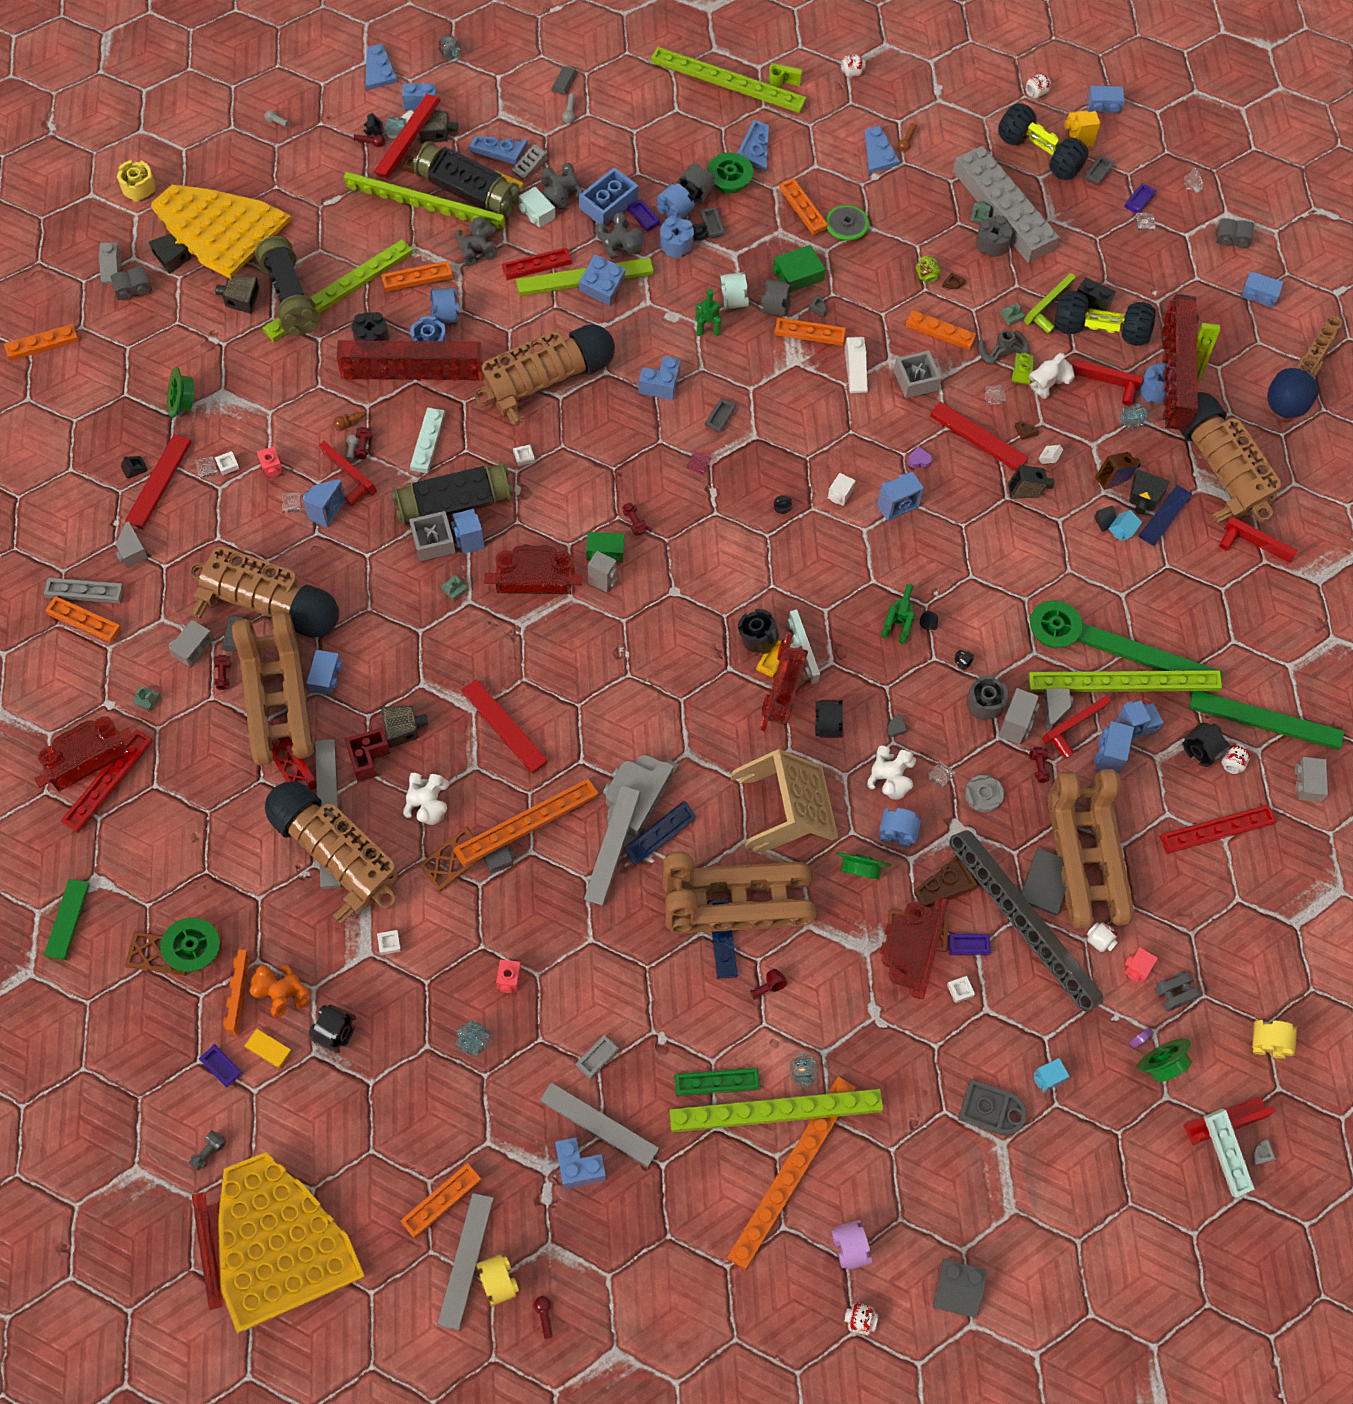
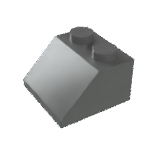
[932,1259,987,1318]

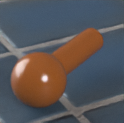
[897,123,917,152]

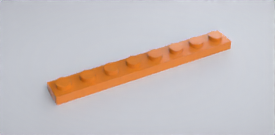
[453,778,599,867]

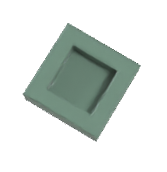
[970,201,991,222]
[1000,303,1025,326]
[441,575,468,601]
[132,686,161,712]

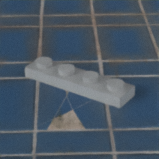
[44,578,124,604]

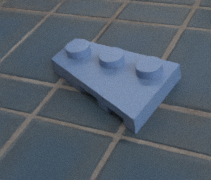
[365,44,397,91]
[737,119,769,172]
[864,126,899,174]
[469,136,528,165]

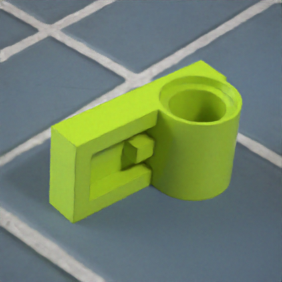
[769,63,802,87]
[1012,353,1033,385]

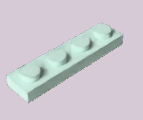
[410,407,445,473]
[787,610,820,684]
[1204,1109,1254,1198]

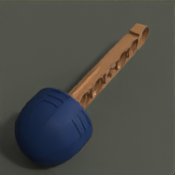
[1267,316,1343,418]

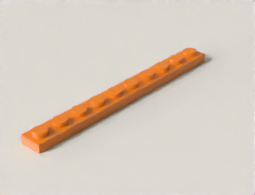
[727,1076,856,1270]

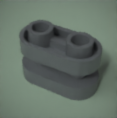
[1154,971,1203,1012]

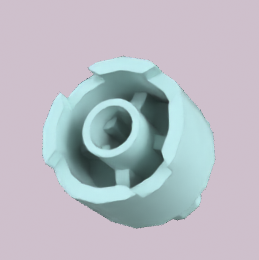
[720,272,749,309]

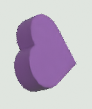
[908,446,932,468]
[1129,1027,1154,1048]

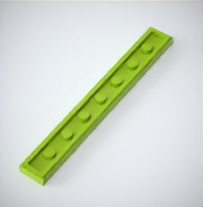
[516,258,654,296]

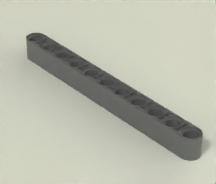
[949,830,1103,1011]

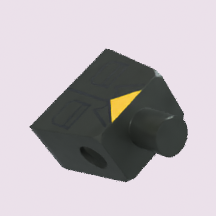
[149,234,190,274]
[1129,469,1170,514]

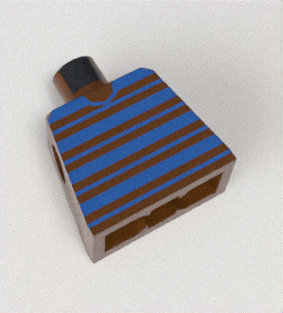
[1095,452,1141,490]

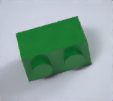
[586,532,625,563]

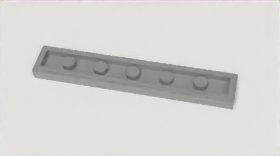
[584,786,641,906]
[540,1083,659,1168]
[437,1193,494,1331]

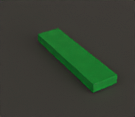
[44,879,90,961]
[674,1068,760,1097]

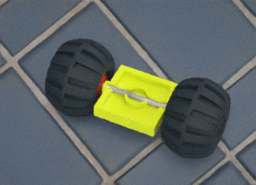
[998,103,1089,180]
[1055,291,1156,346]

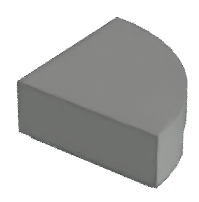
[1252,1139,1276,1166]

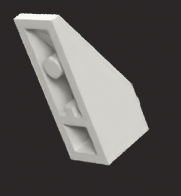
[845,337,868,393]

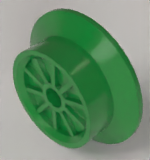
[707,152,754,194]
[167,367,194,418]
[1030,600,1083,648]
[836,852,891,880]
[160,918,220,972]
[1137,1039,1192,1082]

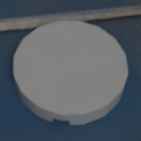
[964,775,1004,813]

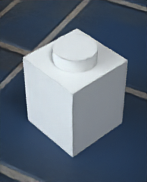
[828,473,856,506]

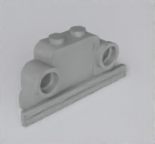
[603,755,679,846]

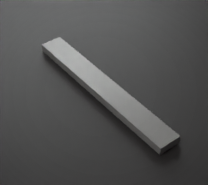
[315,739,341,889]

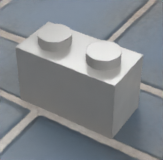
[587,551,618,593]
[168,620,214,668]
[1294,757,1328,802]

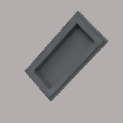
[551,66,578,95]
[1084,155,1114,185]
[700,207,725,238]
[705,398,736,432]
[221,616,248,652]

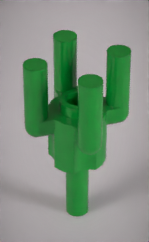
[695,289,722,336]
[881,583,915,644]

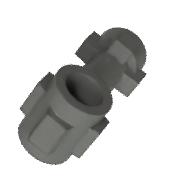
[189,1131,226,1171]

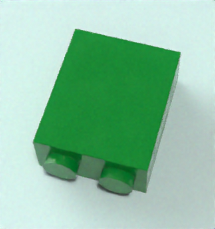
[772,245,826,293]

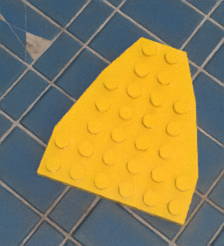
[151,184,291,279]
[218,1152,364,1334]

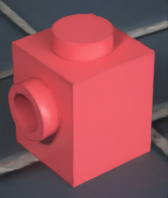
[257,446,283,479]
[1124,947,1158,984]
[496,959,521,993]

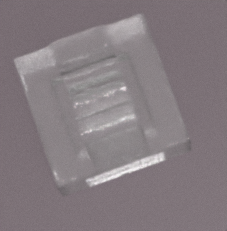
[1184,167,1203,192]

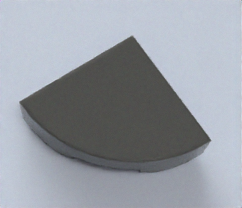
[809,295,826,317]
[887,714,907,738]

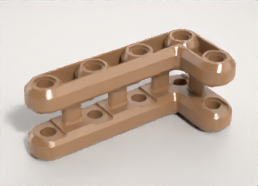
[232,612,314,766]
[1048,769,1134,929]
[662,851,817,934]

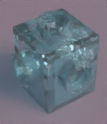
[455,1020,492,1058]

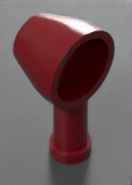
[750,969,788,1000]

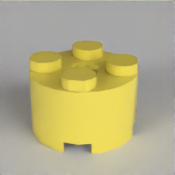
[117,160,156,202]
[1252,1020,1297,1059]
[476,1254,519,1307]

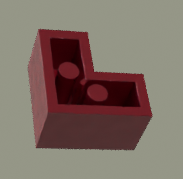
[344,727,390,782]

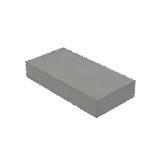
[575,1035,619,1080]

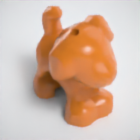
[249,965,312,1018]

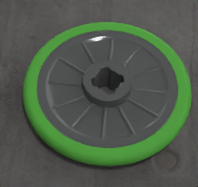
[825,205,869,241]

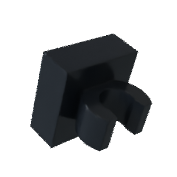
[364,113,383,136]

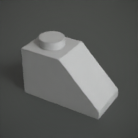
[98,243,122,284]
[116,521,148,568]
[1043,689,1073,731]

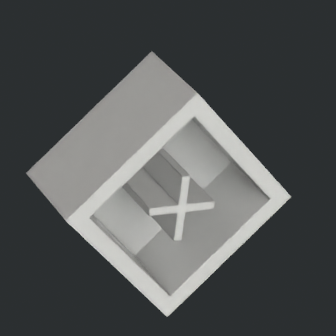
[894,350,941,399]
[409,511,455,561]
[998,688,1040,744]

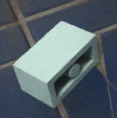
[518,187,556,228]

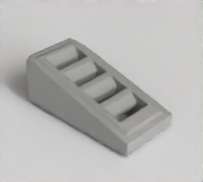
[512,145,547,180]

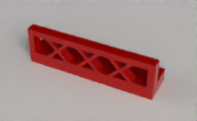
[271,719,317,790]
[1183,1096,1275,1145]

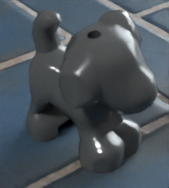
[541,163,583,209]
[595,212,644,259]
[455,217,497,266]

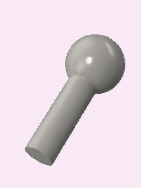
[562,94,575,124]
[264,110,290,128]
[346,434,359,462]

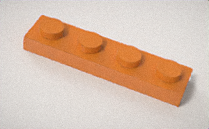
[779,178,828,235]
[381,261,453,292]
[905,309,976,350]
[774,317,846,346]
[4,324,79,361]
[45,596,122,643]
[223,949,250,1036]
[400,1163,482,1239]

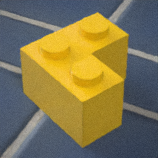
[1064,110,1100,147]

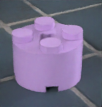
[832,1220,873,1271]

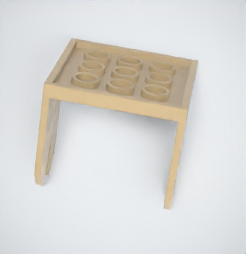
[731,749,838,852]

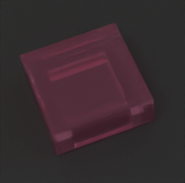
[687,451,711,474]

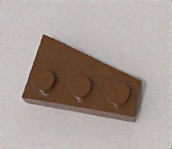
[914,855,977,910]

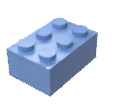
[579,167,639,226]

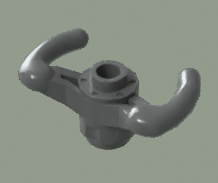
[978,330,1030,364]

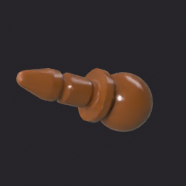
[333,412,366,430]

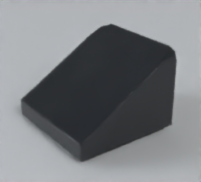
[121,456,148,479]
[1094,506,1117,532]

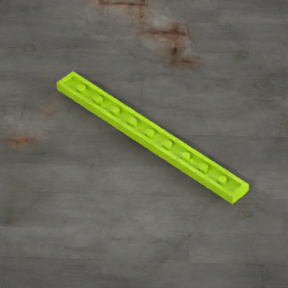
[651,47,806,113]
[344,172,506,230]
[262,239,413,342]
[1028,671,1222,692]
[670,1089,883,1133]

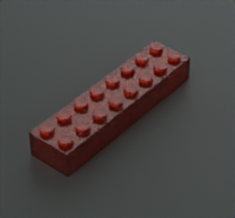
[1162,294,1198,431]
[336,340,483,381]

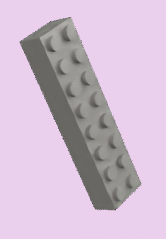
[952,146,1060,263]

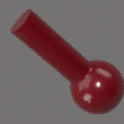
[353,134,385,147]
[534,1296,553,1339]

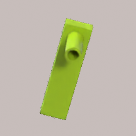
[1023,273,1076,334]
[1183,323,1220,381]

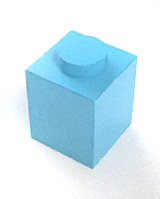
[1108,510,1142,541]
[1034,1058,1070,1092]

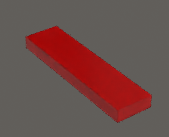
[502,247,572,280]

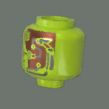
[916,256,940,283]

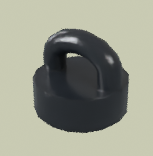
[692,223,707,241]
[773,495,792,514]
[920,611,938,630]
[954,650,974,670]

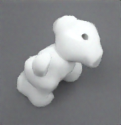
[1028,353,1075,399]
[867,746,917,800]
[403,773,449,825]

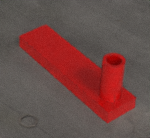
[1072,360,1143,406]
[319,440,377,506]
[1219,516,1298,563]
[1042,695,1112,759]

